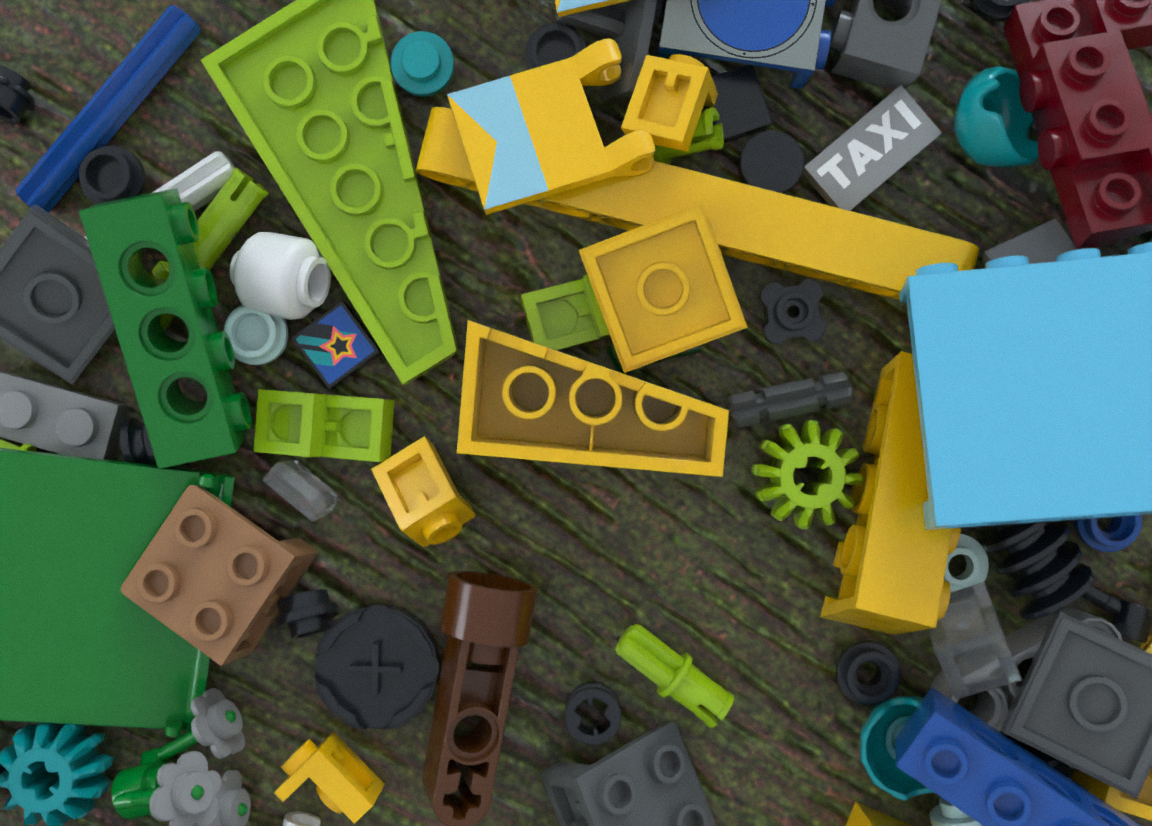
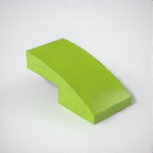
[520,274,611,351]
[253,389,395,462]

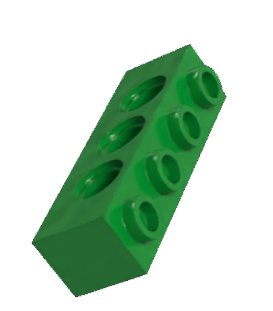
[79,188,252,469]

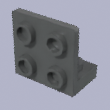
[540,721,716,826]

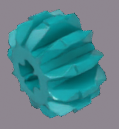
[0,722,115,826]

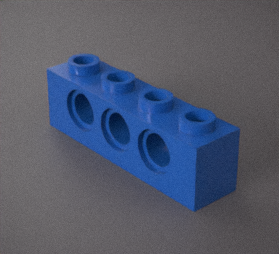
[895,687,1141,826]

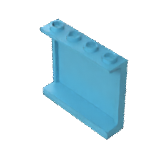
[899,242,1152,530]

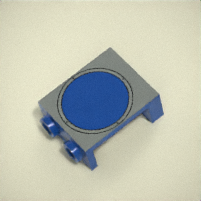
[657,0,835,89]

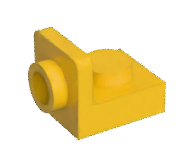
[621,54,718,152]
[371,436,475,547]
[274,731,385,824]

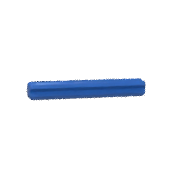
[16,5,200,212]

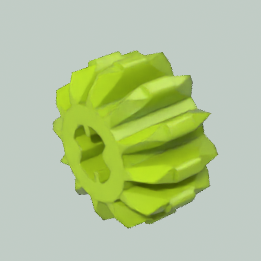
[751,420,864,529]

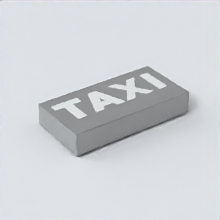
[802,85,942,211]

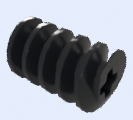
[973,520,1095,620]

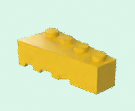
[457,320,729,477]
[820,351,961,635]

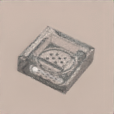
[262,460,340,522]

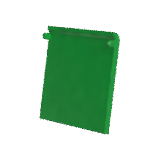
[0,448,235,737]

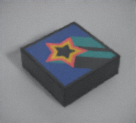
[291,301,382,389]

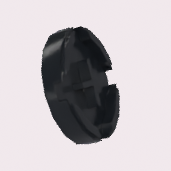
[314,602,441,730]

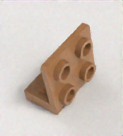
[120,485,319,666]

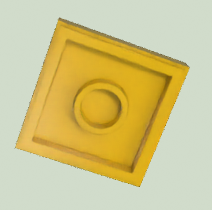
[578,203,748,373]

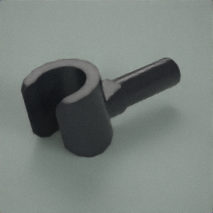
[1081,585,1152,643]

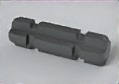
[727,372,853,428]

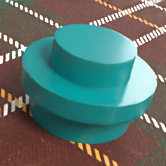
[391,31,455,97]

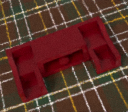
[1003,0,1152,250]

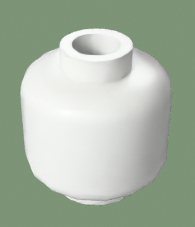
[230,232,331,320]

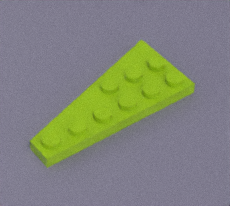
[201,0,459,385]

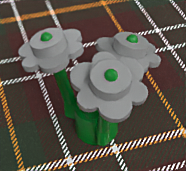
[111,688,251,826]

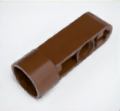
[422,571,538,826]

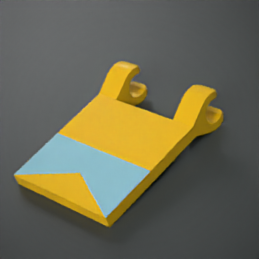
[447,38,655,215]

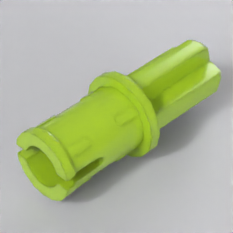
[615,624,734,728]

